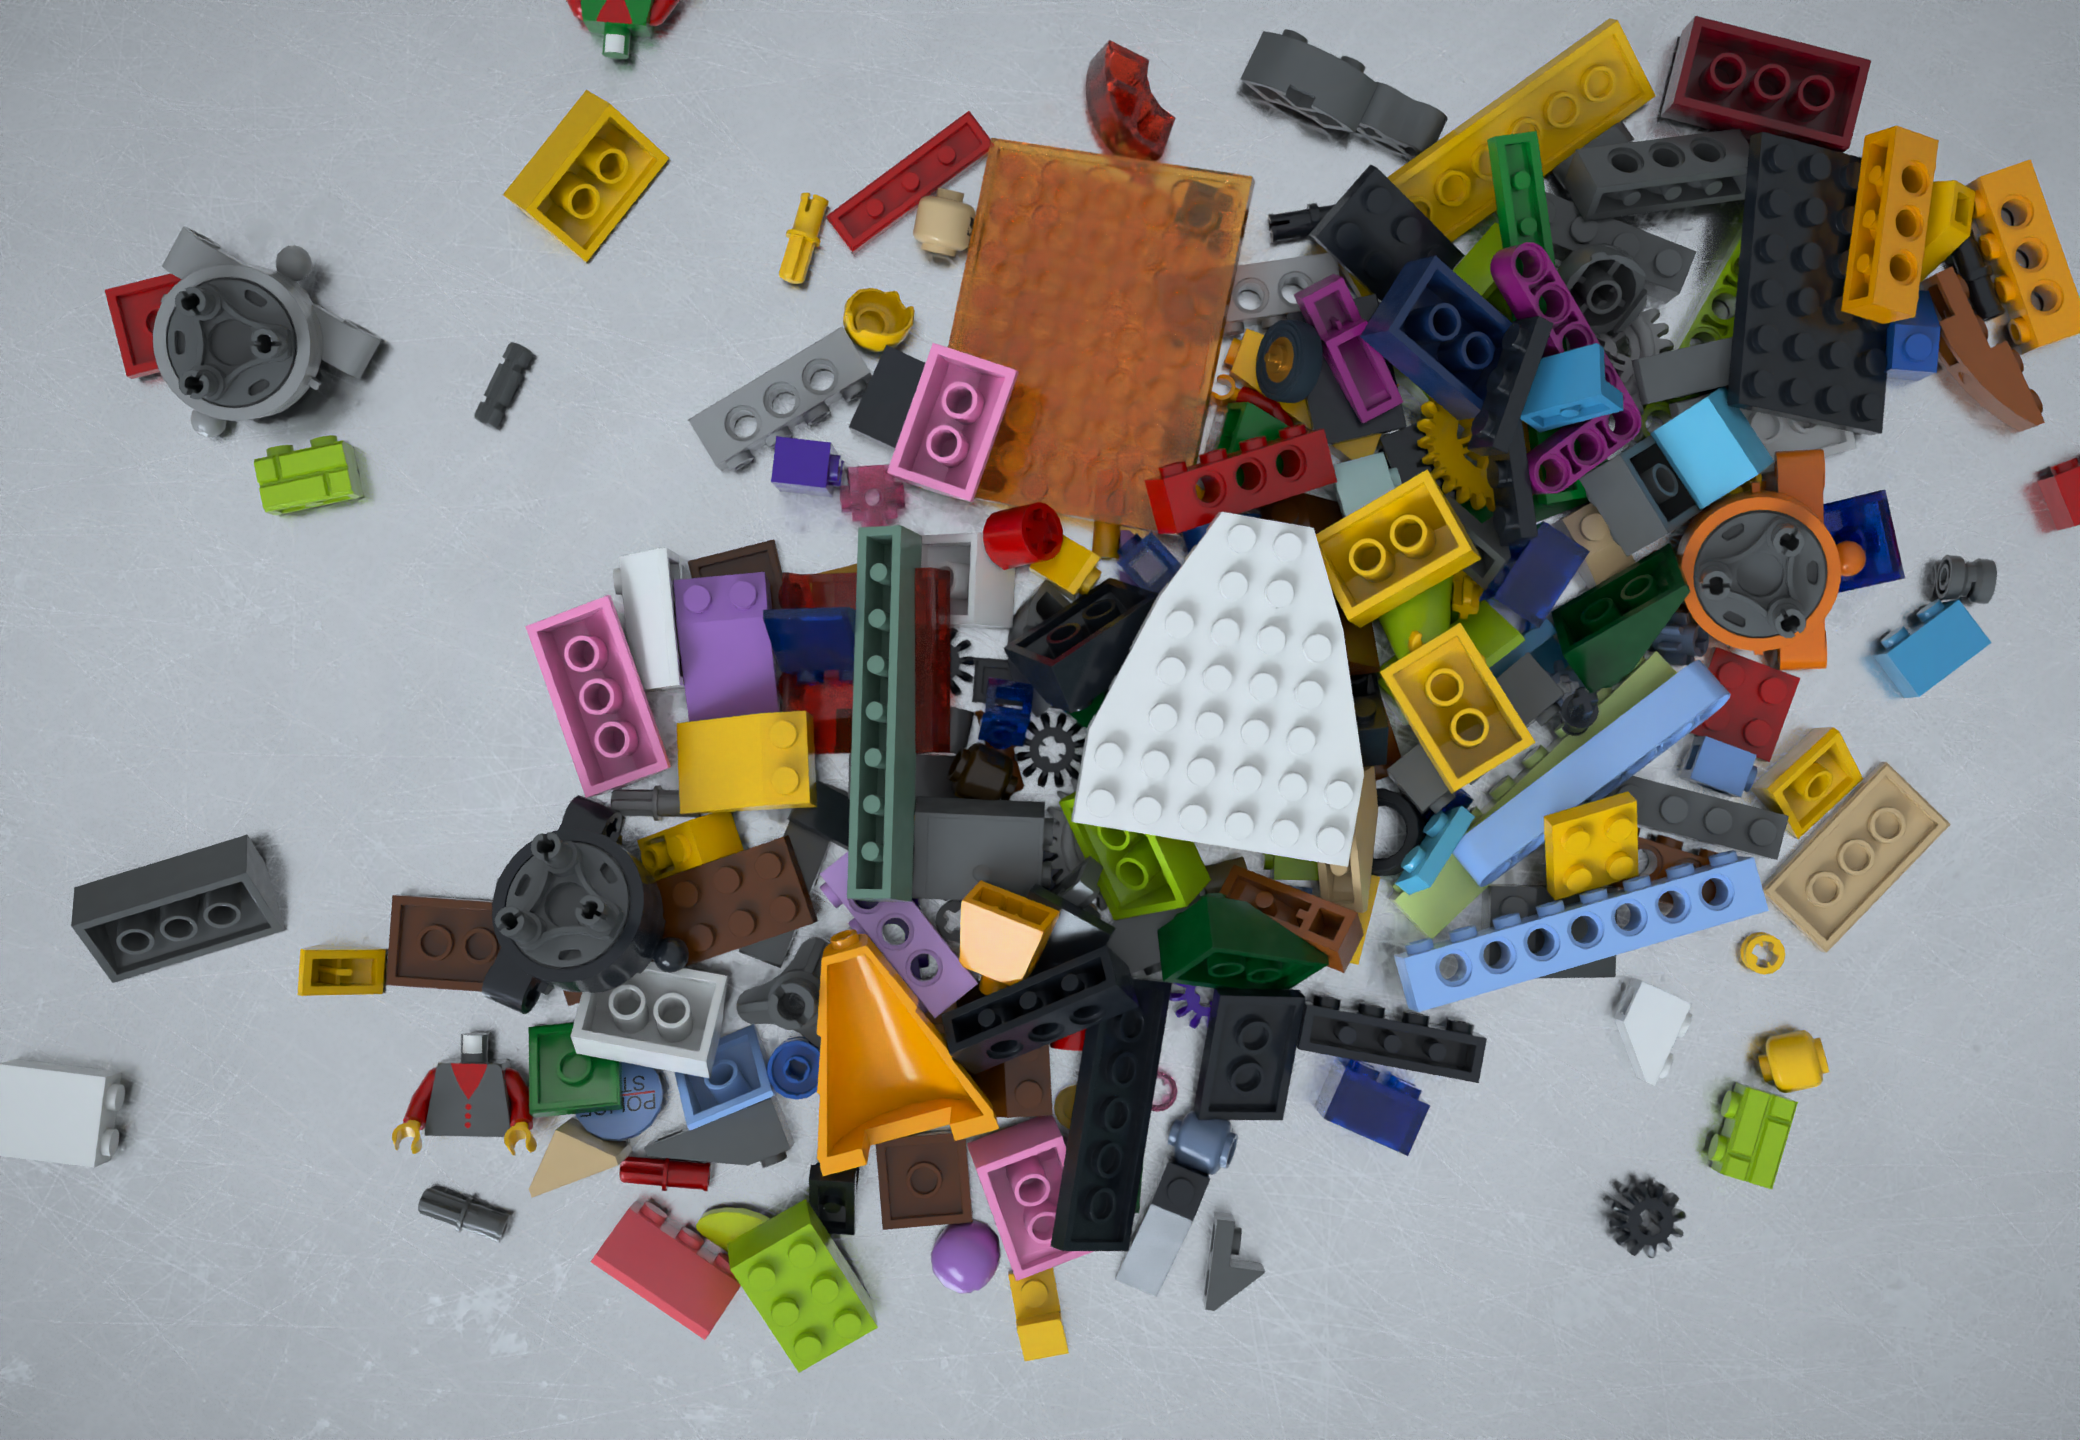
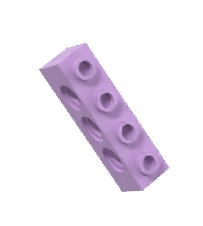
[819,852,978,1018]

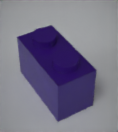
[771,436,845,497]

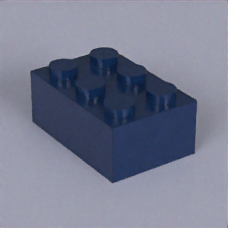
[1360,255,1512,420]

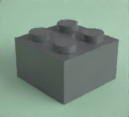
[1579,435,1710,557]

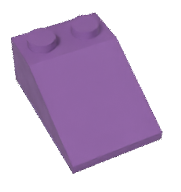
[673,572,780,722]

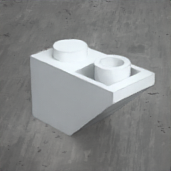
[1614,977,1692,1086]

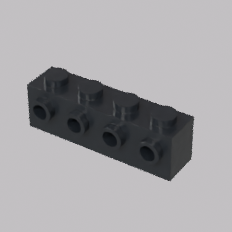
[1297,994,1487,1083]

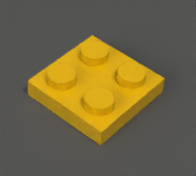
[1544,791,1639,901]

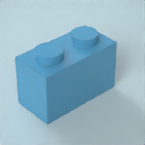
[1872,599,1991,698]

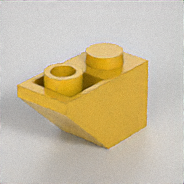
[1920,180,1976,282]
[1029,535,1102,601]
[637,812,744,881]

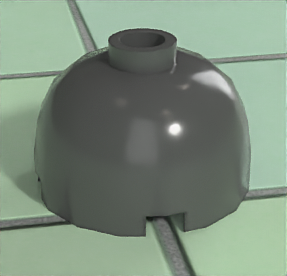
[1557,243,1648,338]

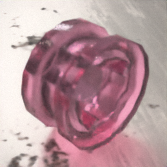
[1151,1069,1178,1112]

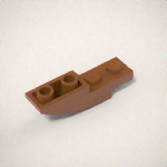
[1921,266,2045,432]

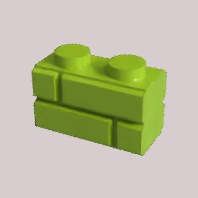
[254,435,363,516]
[1708,1082,1798,1189]

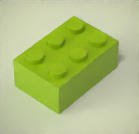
[727,1199,878,1373]

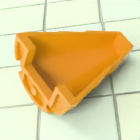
[817,929,999,1176]

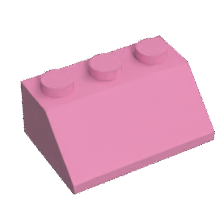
[887,343,1019,502]

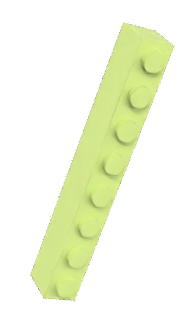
[1389,651,1677,939]

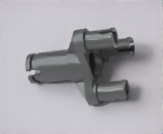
[737,937,831,1050]

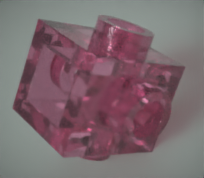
[839,464,905,527]

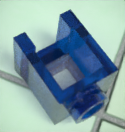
[1116,532,1182,594]

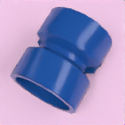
[767,1034,820,1100]

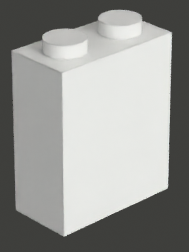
[0,1059,125,1168]

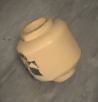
[913,188,976,257]

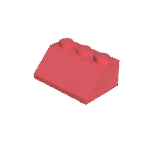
[591,1201,741,1340]

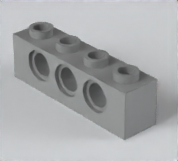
[1155,253,1339,343]
[688,326,872,472]

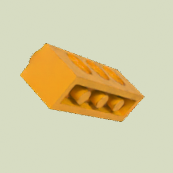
[1841,126,1939,324]
[1966,159,2080,354]

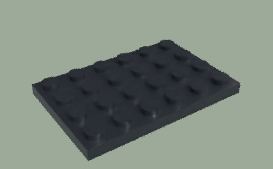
[1727,132,1890,435]

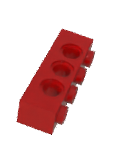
[1144,423,1337,534]

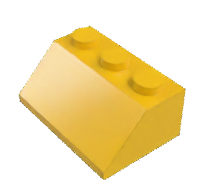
[503,90,669,262]
[1316,469,1482,628]

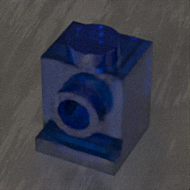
[978,677,1034,749]

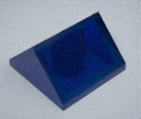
[1823,490,1905,593]

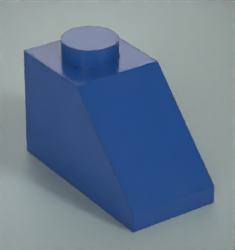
[1884,290,1940,381]

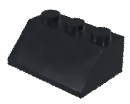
[1004,577,1159,714]

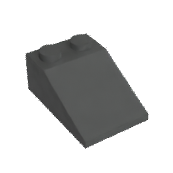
[1481,884,1618,978]

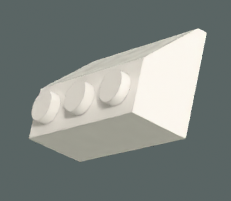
[613,548,685,692]
[570,962,728,1078]

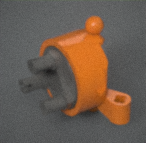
[1648,449,1866,670]

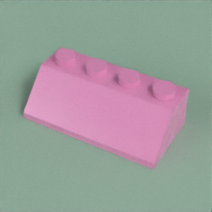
[525,595,671,798]

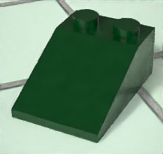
[1551,543,1690,693]
[1157,893,1329,990]

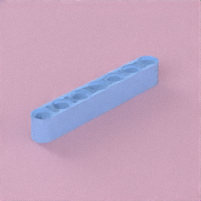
[1452,660,1731,887]

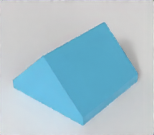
[1650,386,1774,510]

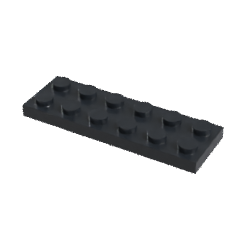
[1050,977,1172,1251]

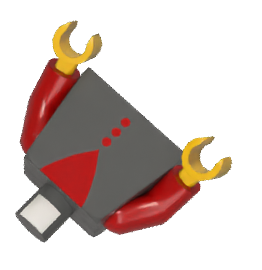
[392,1033,537,1155]

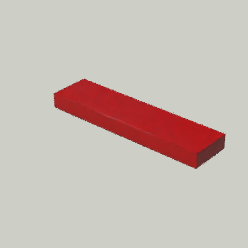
[826,111,996,255]

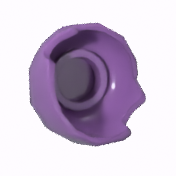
[930,1219,1001,1294]

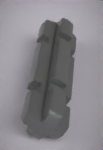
[474,342,532,428]

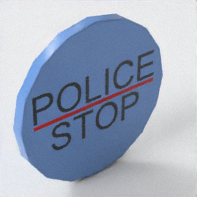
[576,1062,663,1141]

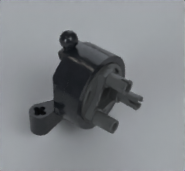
[482,795,689,1014]

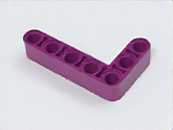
[1490,242,1642,495]

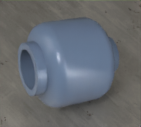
[1168,1110,1238,1175]

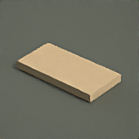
[1762,762,1951,953]

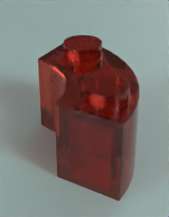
[1086,40,1175,176]

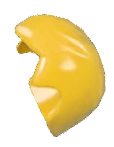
[843,288,915,352]

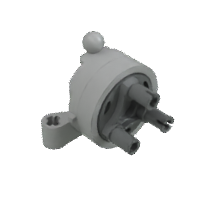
[153,226,381,438]

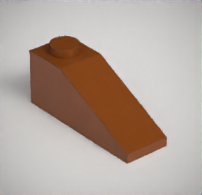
[1219,865,1364,973]

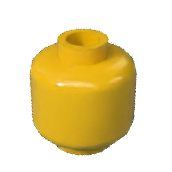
[1758,1030,1830,1093]

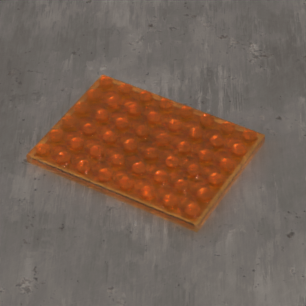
[919,138,1255,537]

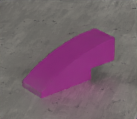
[1293,273,1403,423]

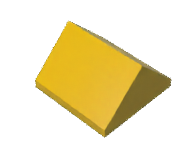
[1750,727,1863,839]

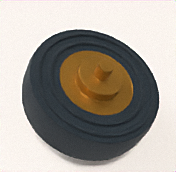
[1256,319,1323,403]

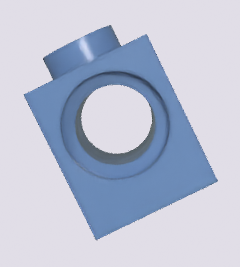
[1679,736,1757,797]

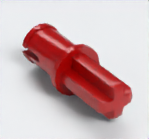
[619,1156,711,1191]

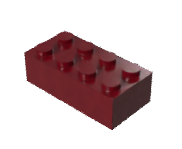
[1661,16,1871,153]

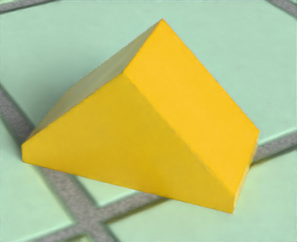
[297,945,386,996]

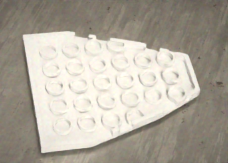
[1071,512,1364,867]

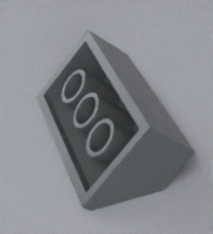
[71,835,284,983]

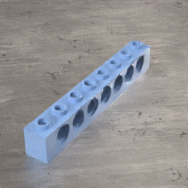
[1394,850,1769,1012]

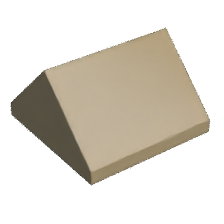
[529,1117,633,1198]

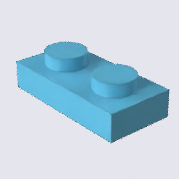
[1395,805,1475,895]

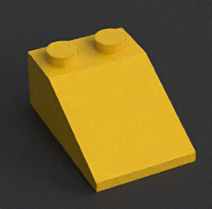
[1379,623,1536,794]
[677,711,817,814]

